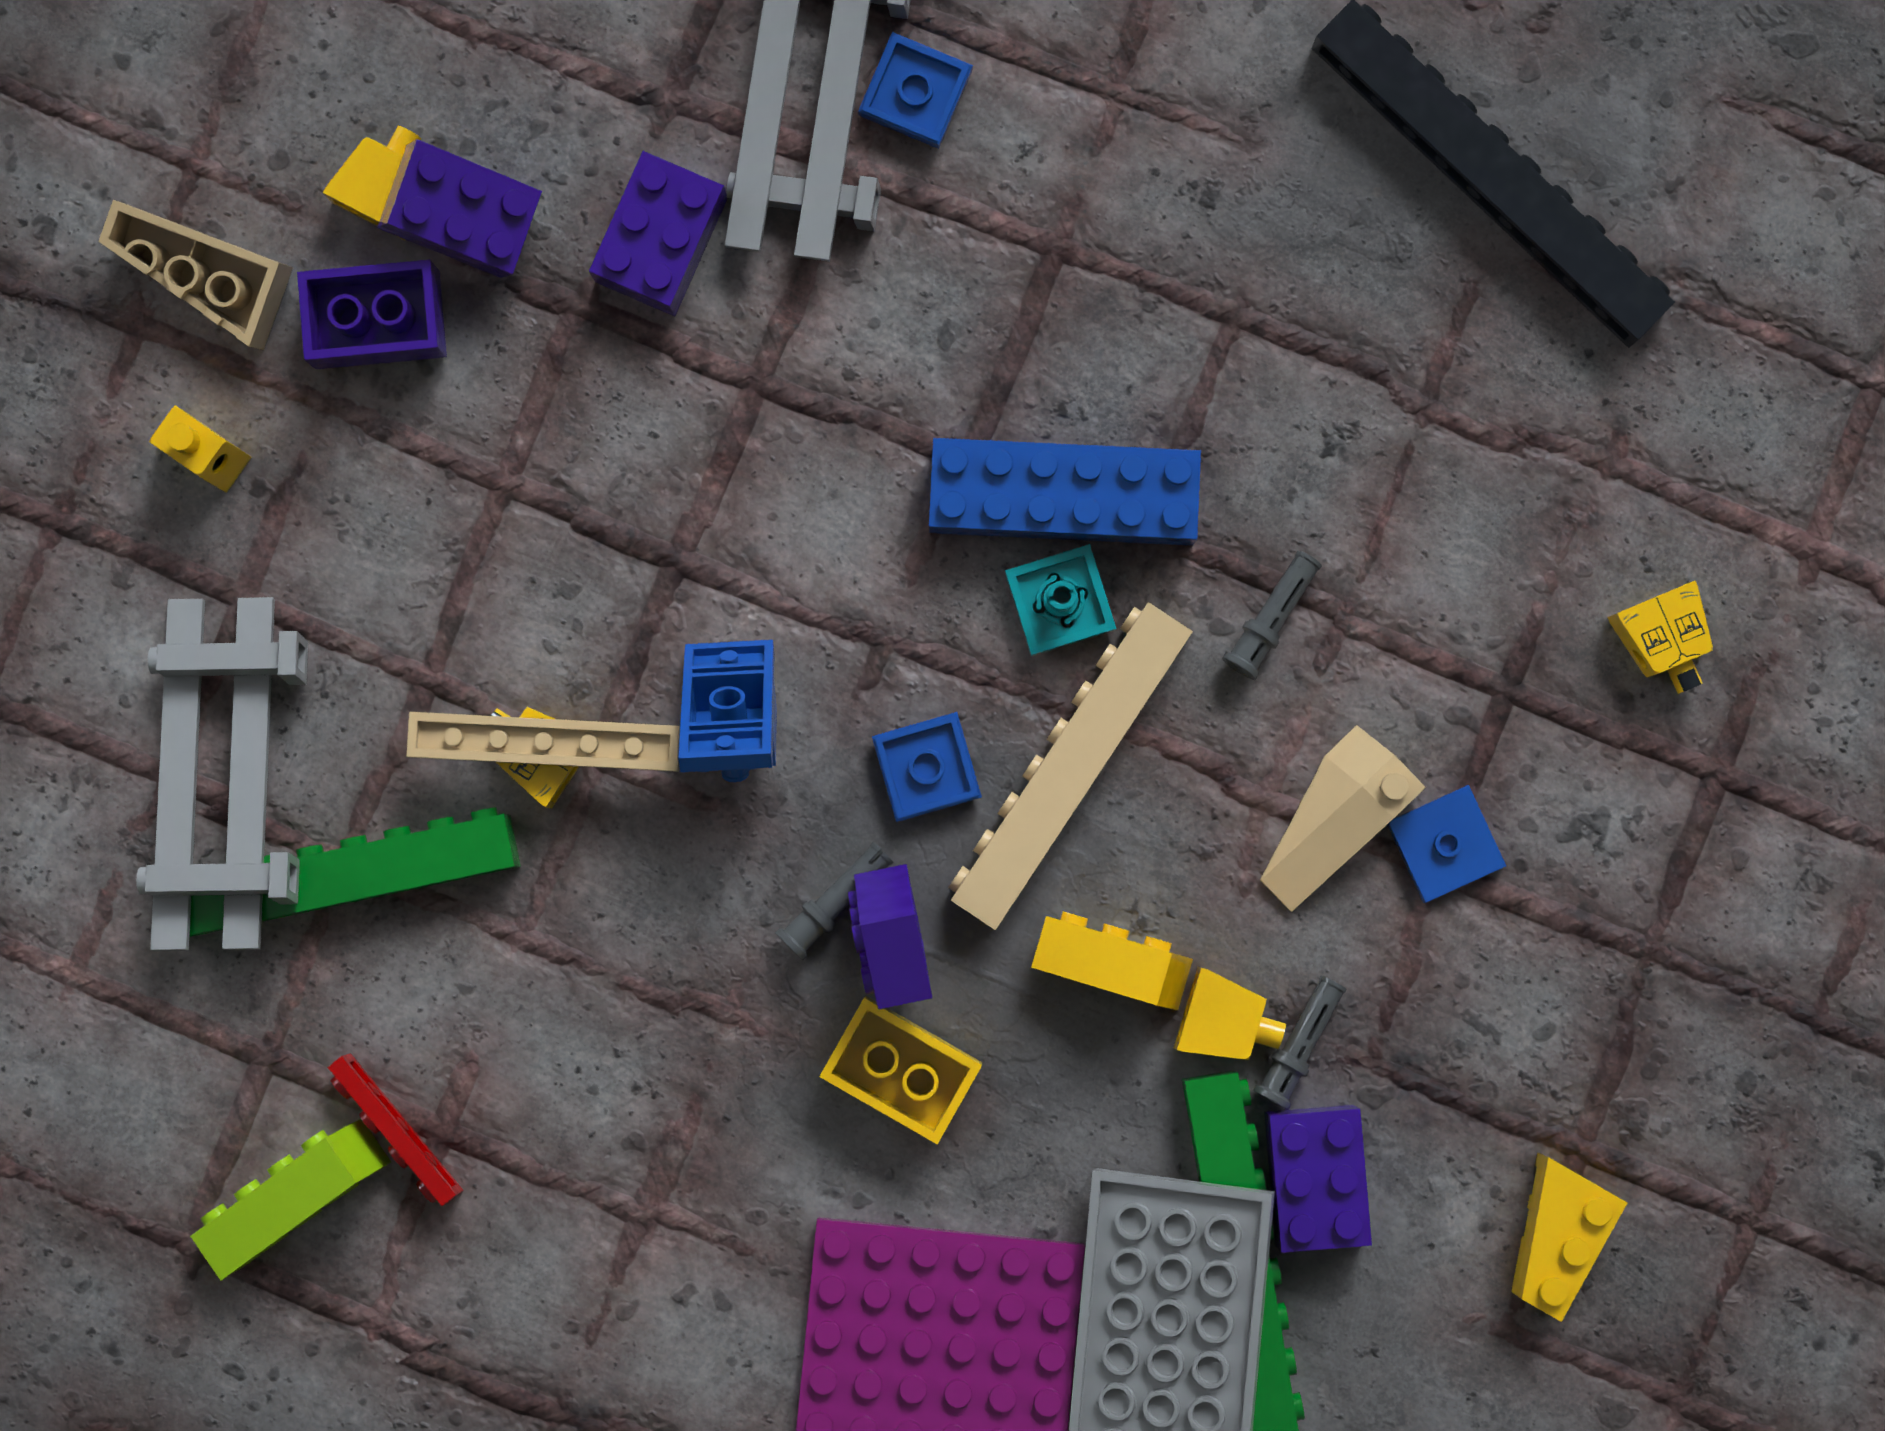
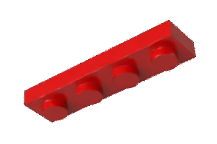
[327,1053,463,1206]

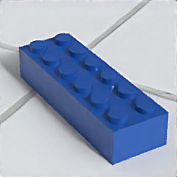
[929,438,1201,546]

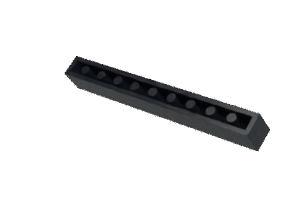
[1311,0,1675,348]

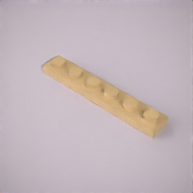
[406,712,680,772]

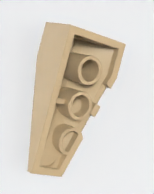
[1260,725,1426,912]

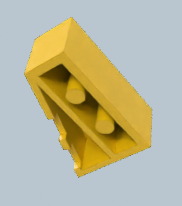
[1031,911,1193,1010]
[1511,1153,1628,1322]

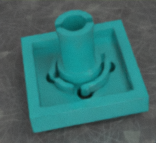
[1005,544,1117,656]

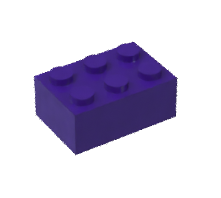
[377,139,542,278]
[589,151,728,317]
[297,259,447,369]
[848,864,933,1009]
[1264,1105,1372,1253]

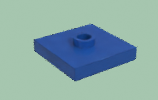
[858,32,973,149]
[872,712,982,822]
[1387,785,1506,903]

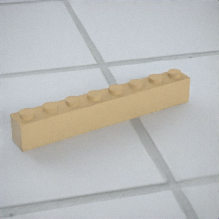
[948,602,1193,930]

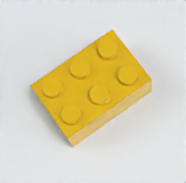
[819,996,982,1145]

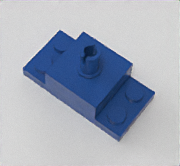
[678,640,777,782]

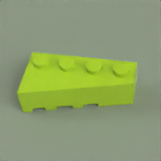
[190,1119,391,1281]

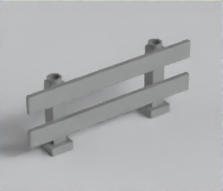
[725,0,911,262]
[136,597,308,951]

